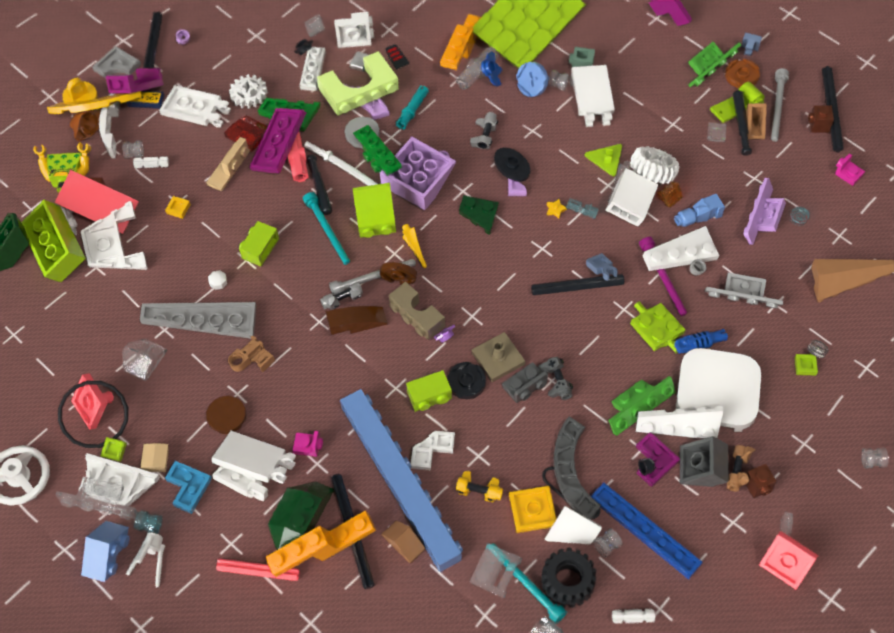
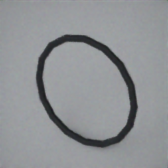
[58,381,128,448]

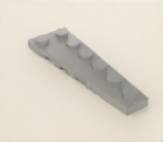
[140,302,257,339]

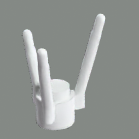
[126,533,165,587]

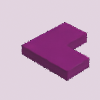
[649,0,692,26]
[636,432,680,487]

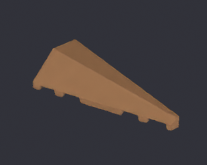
[811,259,894,302]

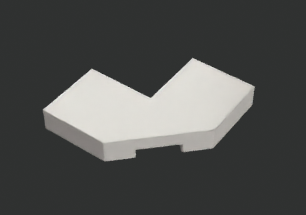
[411,431,455,470]

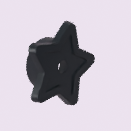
[294,39,313,56]

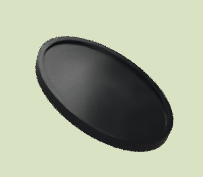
[494,148,530,182]

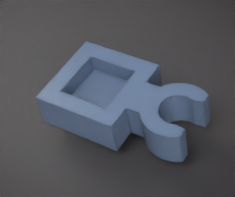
[586,253,617,281]

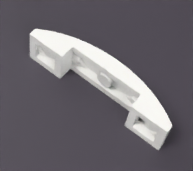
[99,93,120,158]

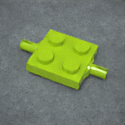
[630,301,685,354]

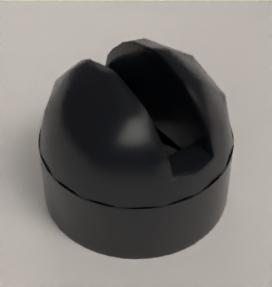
[638,458,656,476]

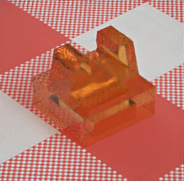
[657,181,683,208]

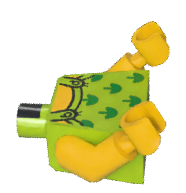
[34,143,91,192]

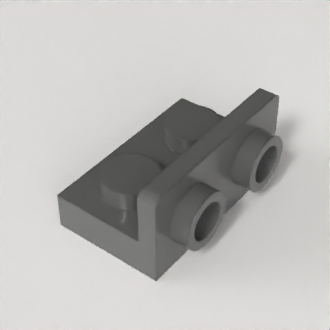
[502,362,548,403]

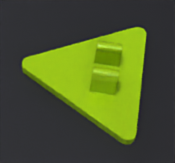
[585,144,622,176]

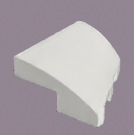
[544,506,602,544]

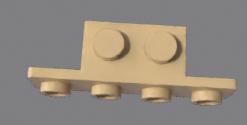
[207,132,258,191]

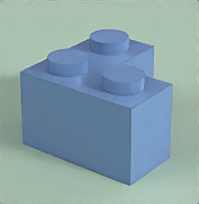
[81,521,130,582]

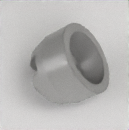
[689,259,706,276]

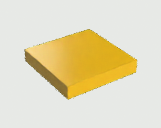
[509,486,557,533]

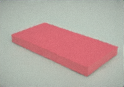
[55,170,139,235]

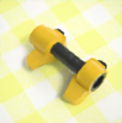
[456,471,503,503]

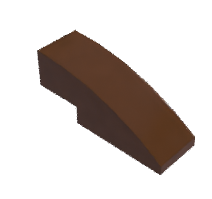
[325,306,388,335]

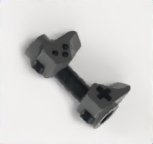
[538,357,573,400]

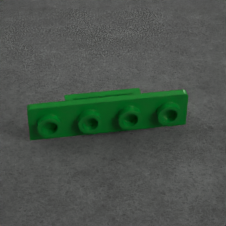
[353,125,402,176]

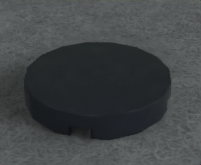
[447,362,486,400]

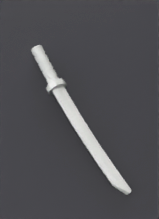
[304,141,377,186]

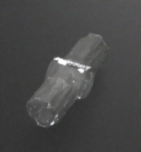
[456,46,498,90]

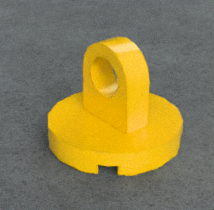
[63,78,98,102]

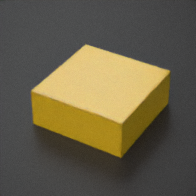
[165,196,191,219]

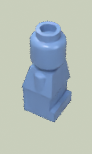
[674,194,725,227]

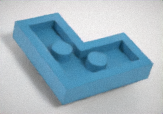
[165,461,212,514]

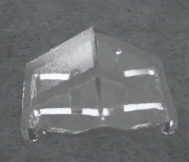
[122,339,168,381]

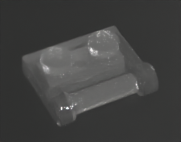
[470,543,522,598]

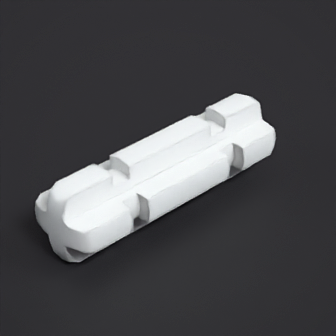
[133,157,169,168]
[612,609,655,623]

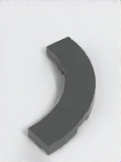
[553,416,601,519]

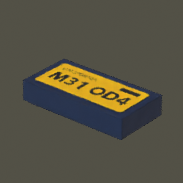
[126,90,165,109]

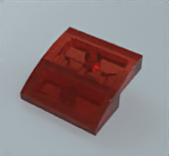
[224,115,268,151]

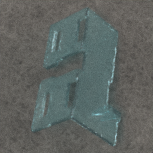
[566,198,598,219]

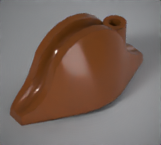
[70,108,102,142]

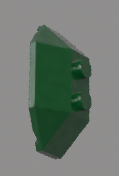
[0,213,29,271]
[268,481,334,550]

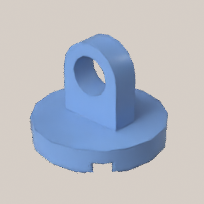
[516,62,550,97]

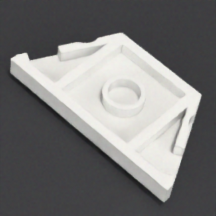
[86,453,160,509]

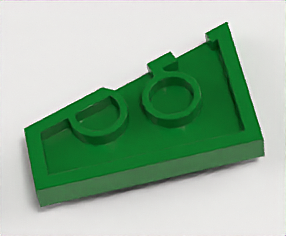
[258,98,321,132]

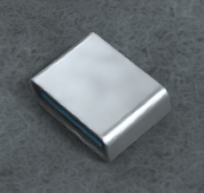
[350,51,368,72]

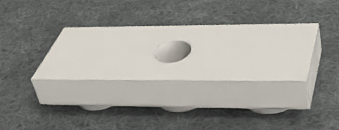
[300,47,326,91]

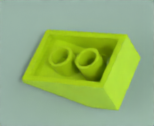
[352,183,396,238]

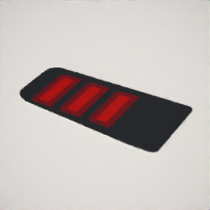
[385,44,410,69]

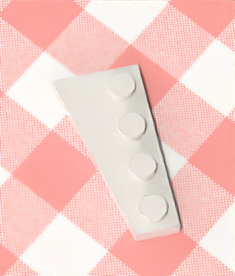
[643,226,719,271]
[636,406,723,439]

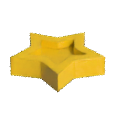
[547,199,567,218]

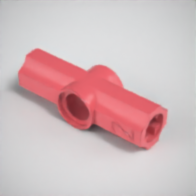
[288,132,309,182]

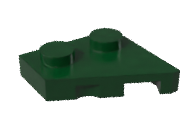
[459,195,499,235]

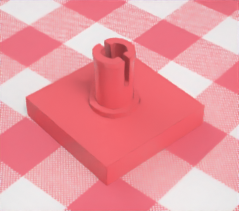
[71,373,114,430]
[759,531,819,589]

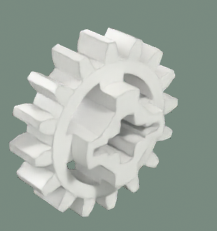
[229,74,268,109]

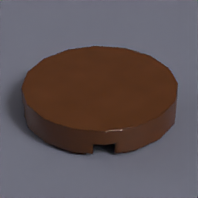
[379,262,417,285]
[206,396,246,434]

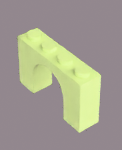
[317,51,399,116]

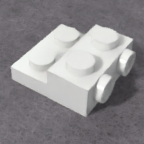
[335,12,374,48]

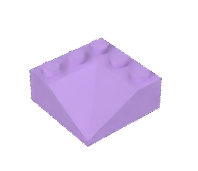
[380,137,456,210]

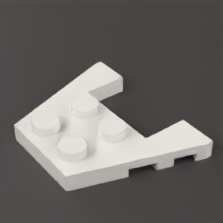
[81,201,148,270]

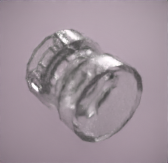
[548,70,570,91]
[122,140,144,159]
[861,447,888,469]
[593,528,623,558]

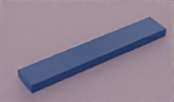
[591,482,702,579]

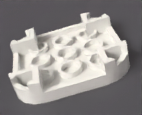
[676,348,761,432]

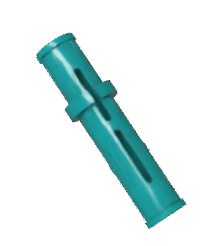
[396,85,429,130]

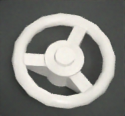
[0,445,50,505]

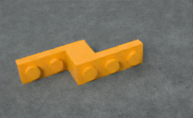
[440,14,481,70]
[266,511,376,577]

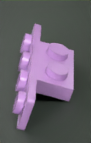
[744,178,786,245]

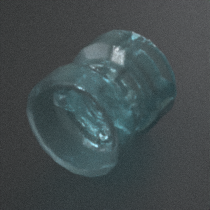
[134,510,163,534]

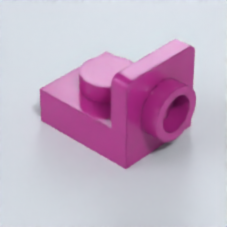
[835,153,865,186]
[293,430,323,457]

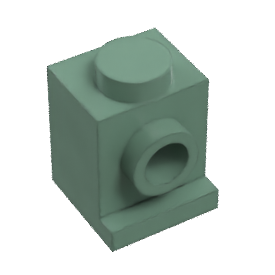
[569,47,595,69]

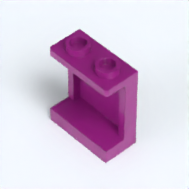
[106,68,163,93]

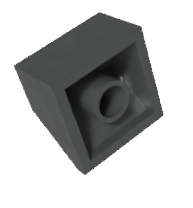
[680,436,728,487]

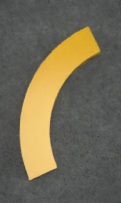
[47,91,142,114]

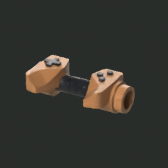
[727,445,756,492]

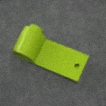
[710,82,765,123]

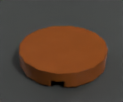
[725,59,760,88]

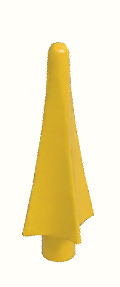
[402,224,427,268]

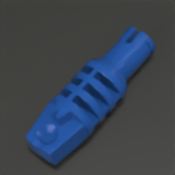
[674,329,728,354]

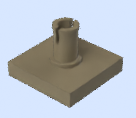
[472,332,525,382]

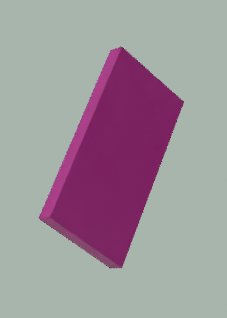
[249,108,306,174]

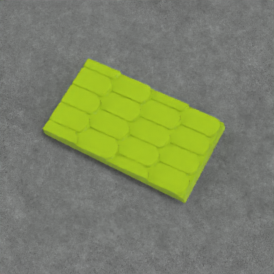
[472,0,586,68]

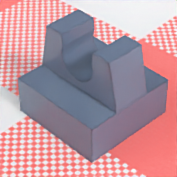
[741,32,762,56]

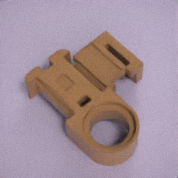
[228,336,275,372]

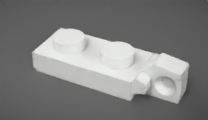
[213,466,268,501]

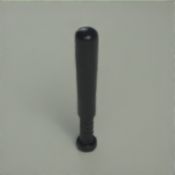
[733,90,752,156]
[306,154,332,215]

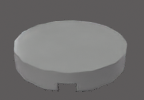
[344,117,380,148]

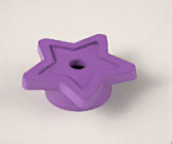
[434,325,455,343]

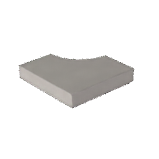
[92,46,141,78]

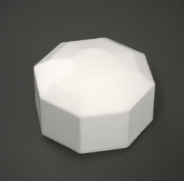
[208,270,227,290]

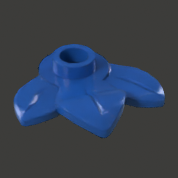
[481,52,502,86]

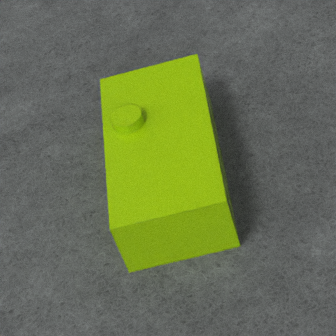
[21,200,86,282]

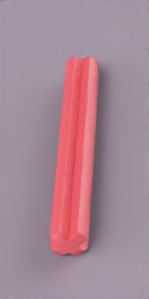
[216,558,300,581]

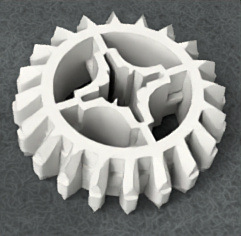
[630,146,680,184]

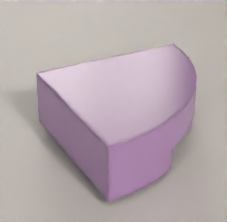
[508,178,527,196]

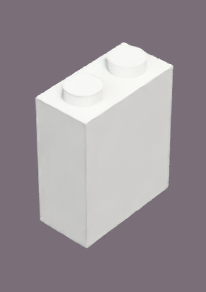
[606,168,658,226]

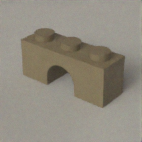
[389,282,445,340]

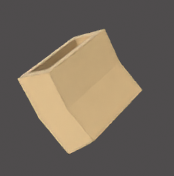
[141,443,169,472]

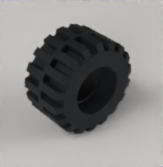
[541,548,597,608]

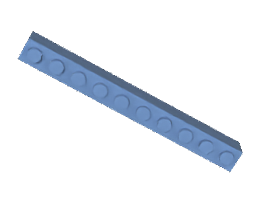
[340,389,463,572]

